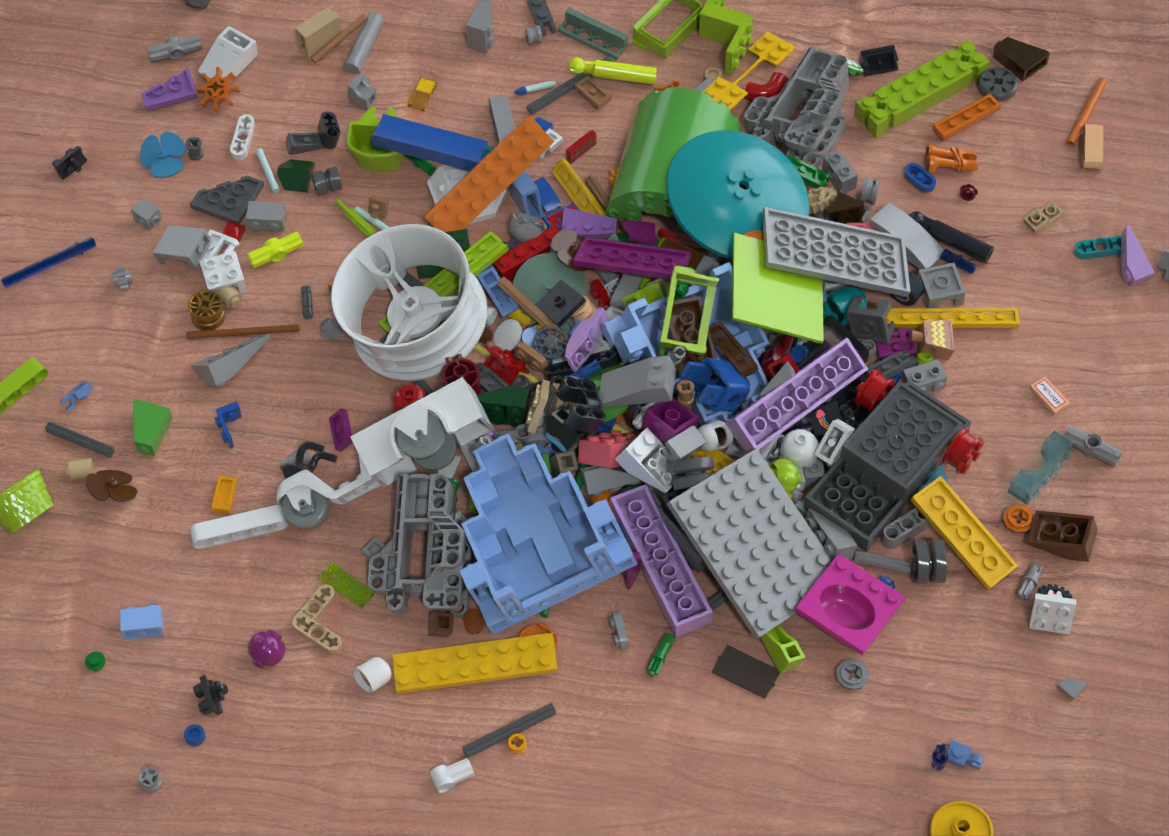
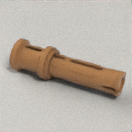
[677,380,695,411]

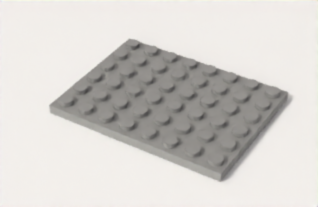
[667,448,832,639]

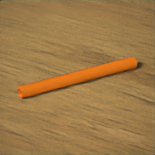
[1066,78,1107,147]

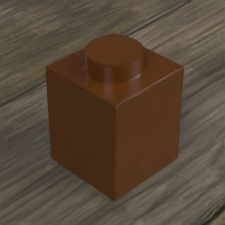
[428,611,454,637]

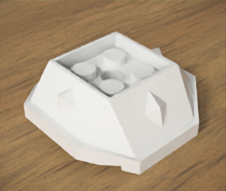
[427,165,507,224]

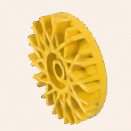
[929,801,993,836]

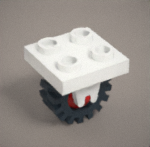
[1029,584,1076,635]

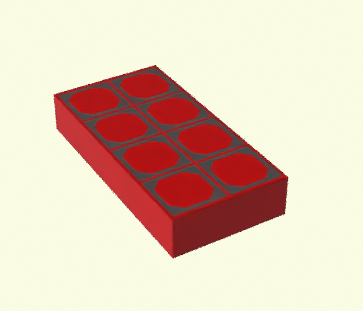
[566,130,597,164]

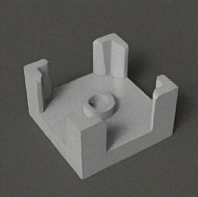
[917,263,966,308]

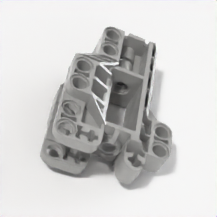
[745,46,850,168]
[368,474,474,618]

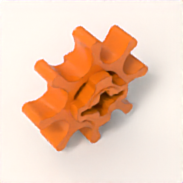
[195,67,240,112]

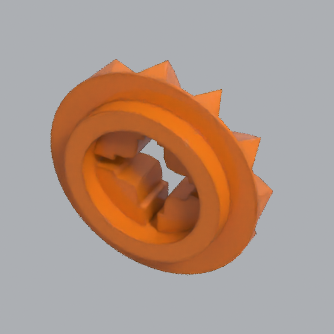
[1003,504,1035,534]

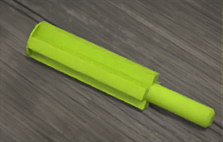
[336,199,376,238]

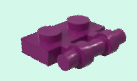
[876,327,917,361]

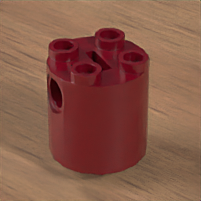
[442,358,481,395]

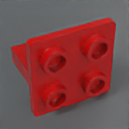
[483,344,530,386]

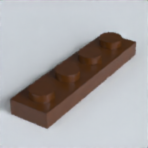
[709,321,758,377]

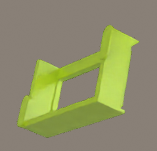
[632,0,704,59]
[658,266,719,357]

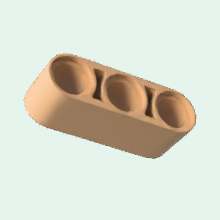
[1082,124,1103,170]

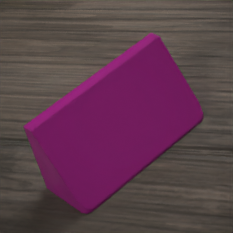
[625,552,641,589]

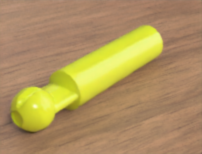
[568,57,657,85]

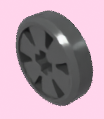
[978,67,1018,101]

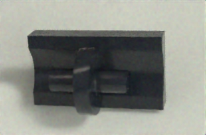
[52,146,87,180]
[193,675,228,715]

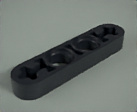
[544,350,618,382]

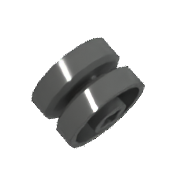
[671,457,715,492]
[912,539,947,584]

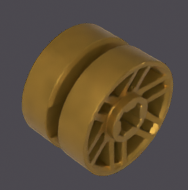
[188,290,225,331]

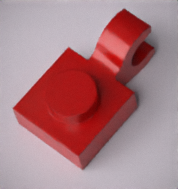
[591,279,611,311]

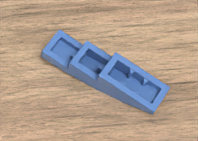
[476,265,519,318]

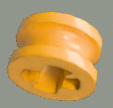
[508,733,527,754]

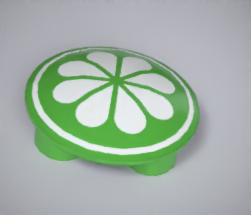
[846,57,864,75]

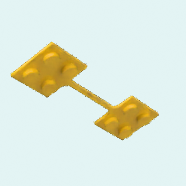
[703,31,796,111]

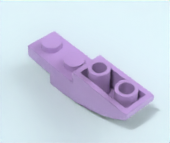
[565,308,610,372]

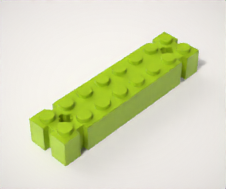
[854,40,990,138]

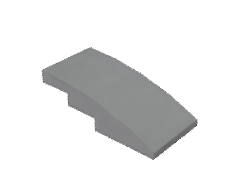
[868,202,946,269]

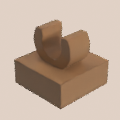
[368,195,389,218]

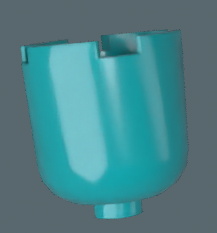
[823,285,867,326]

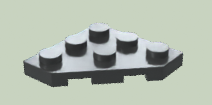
[190,175,264,224]

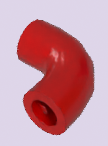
[744,72,788,101]

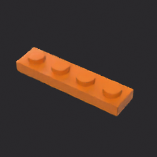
[933,94,1001,141]

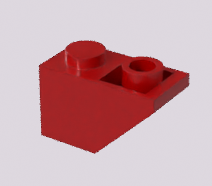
[762,353,799,383]

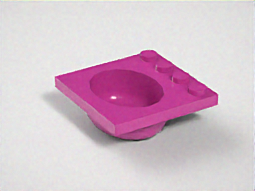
[795,554,906,656]

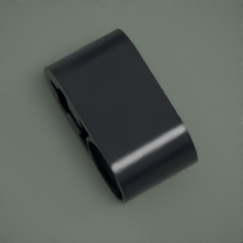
[317,111,341,149]

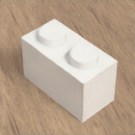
[814,419,855,465]

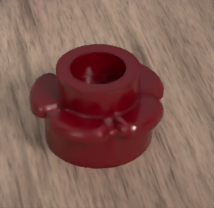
[960,184,978,201]

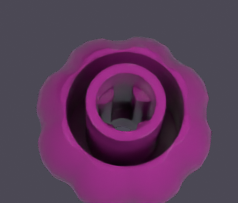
[248,630,285,668]

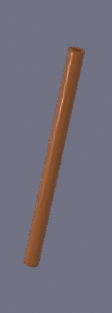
[186,324,300,339]

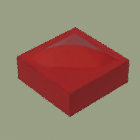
[222,221,246,243]

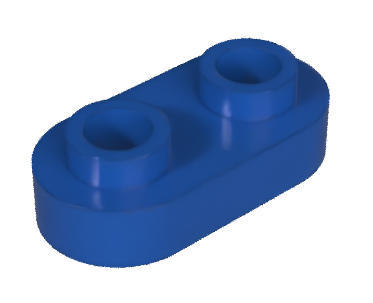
[904,163,936,193]

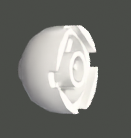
[780,429,819,469]

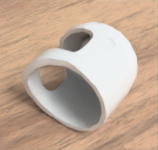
[698,420,733,452]
[353,657,392,693]

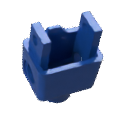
[679,357,750,412]

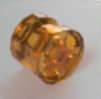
[463,609,484,634]

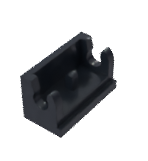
[859,45,899,77]

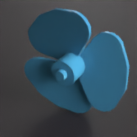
[140,131,186,178]

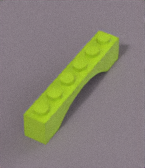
[760,625,806,674]

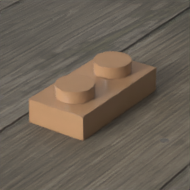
[575,76,611,110]

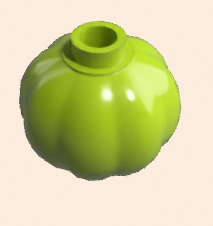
[769,458,802,494]

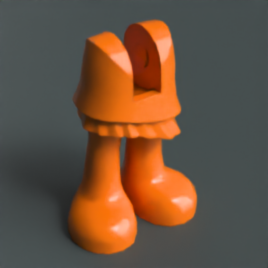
[925,144,978,175]

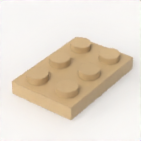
[525,379,550,434]

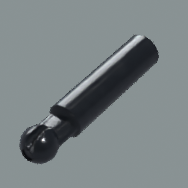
[909,211,994,263]

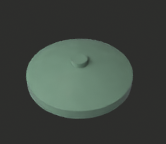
[513,253,587,321]

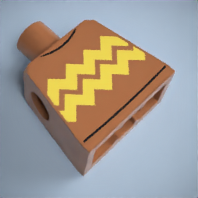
[909,320,955,360]

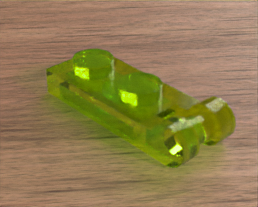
[318,562,374,609]

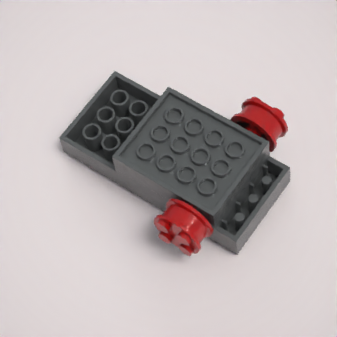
[804,369,984,552]

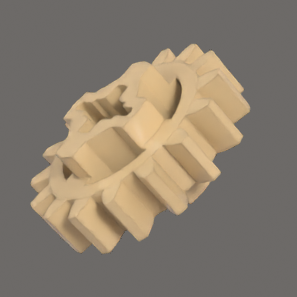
[807,186,837,214]

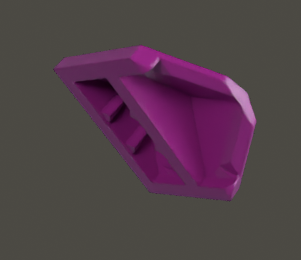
[620,220,655,245]

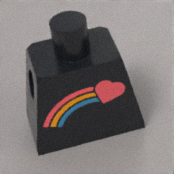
[799,401,844,444]

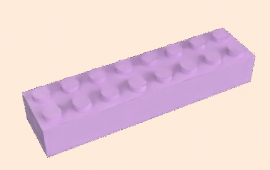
[725,338,868,454]
[610,484,713,638]

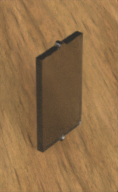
[712,645,780,699]

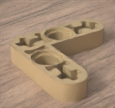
[292,584,343,655]

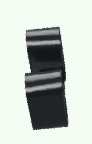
[555,376,606,433]

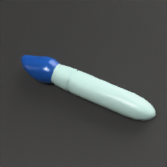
[514,81,556,95]

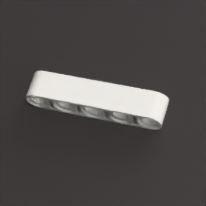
[190,505,288,549]

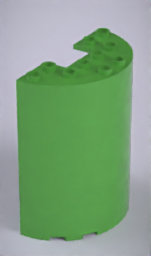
[605,87,741,231]

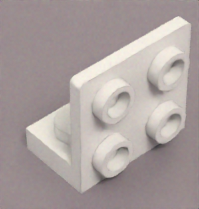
[200,251,247,294]

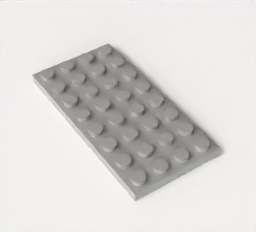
[762,207,910,297]

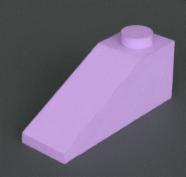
[1121,225,1155,287]

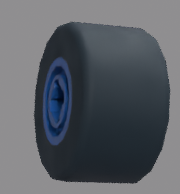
[889,272,925,306]

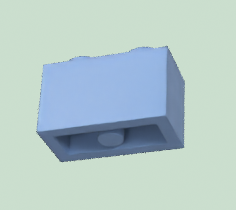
[120,605,164,640]

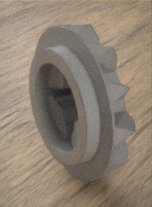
[836,659,869,691]

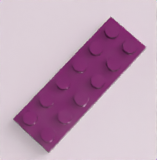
[573,237,691,280]

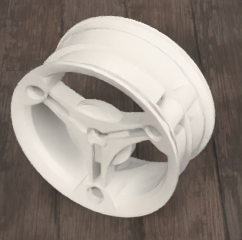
[331,224,487,381]

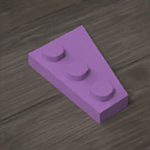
[141,67,198,111]
[561,207,618,238]

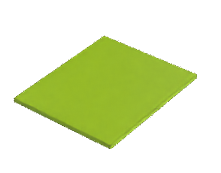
[732,233,824,344]

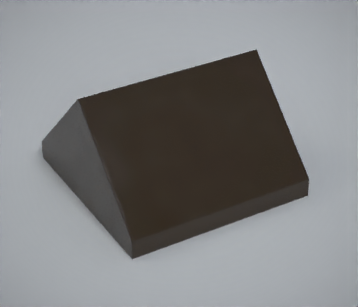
[827,192,864,224]

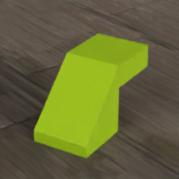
[621,281,667,308]

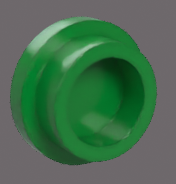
[85,652,106,672]

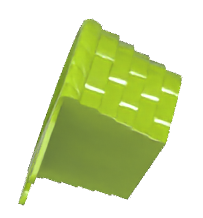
[346,107,404,173]
[0,469,54,535]

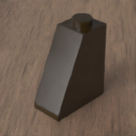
[993,37,1050,82]

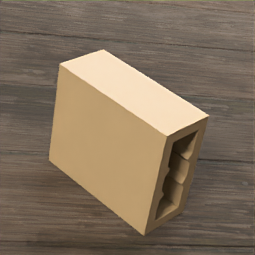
[295,7,342,61]

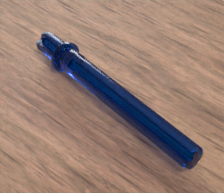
[1,237,96,288]

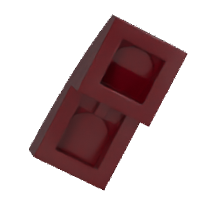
[761,334,794,367]

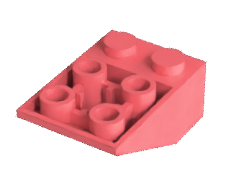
[578,430,638,468]

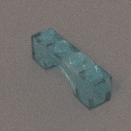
[1008,430,1074,505]

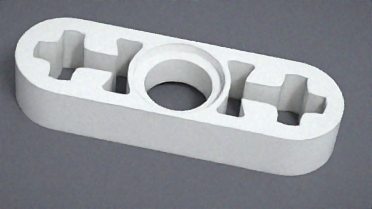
[230,114,255,161]

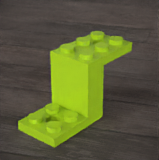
[699,0,754,76]

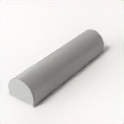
[343,12,384,74]

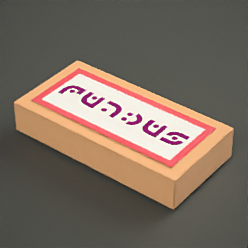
[1030,377,1070,415]

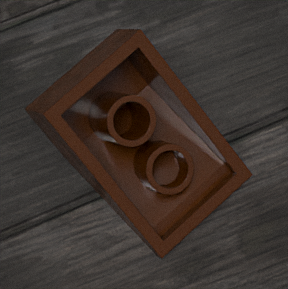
[1027,510,1098,562]

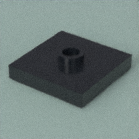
[536,280,586,327]

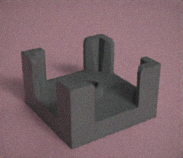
[847,296,895,343]

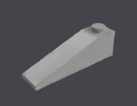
[191,334,271,388]

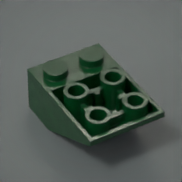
[477,386,530,428]

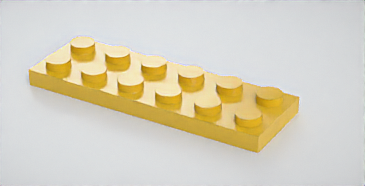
[910,476,1018,590]

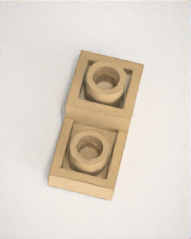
[1023,200,1064,232]

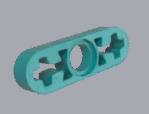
[1074,236,1121,259]

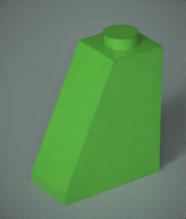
[133,399,173,456]

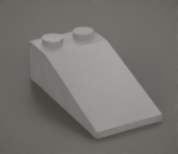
[599,356,676,407]

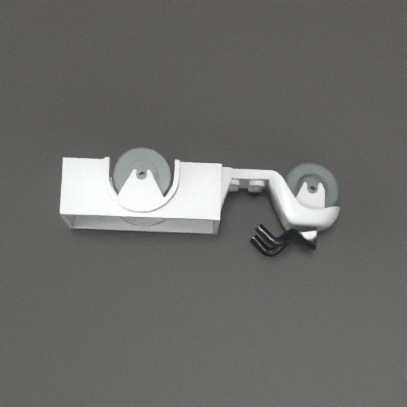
[276,377,494,530]

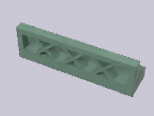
[558,7,628,60]

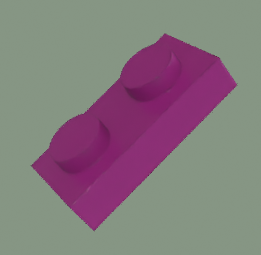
[329,409,353,452]

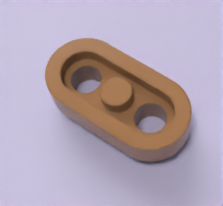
[514,342,549,372]

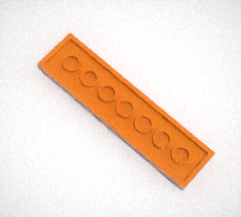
[423,115,554,232]

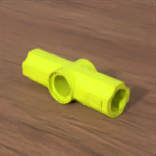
[247,231,304,268]

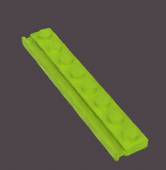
[378,231,509,335]

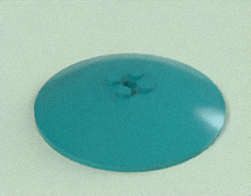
[666,130,809,259]

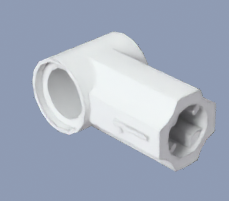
[429,758,474,793]

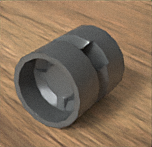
[311,167,342,195]

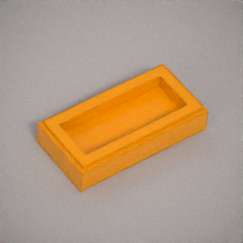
[211,476,238,515]

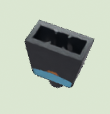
[545,405,587,452]

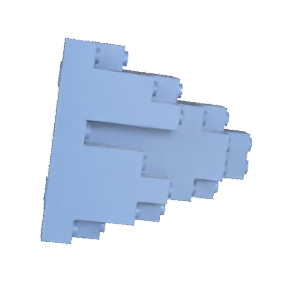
[601,262,770,440]
[459,434,638,635]

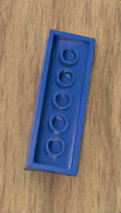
[372,114,488,171]

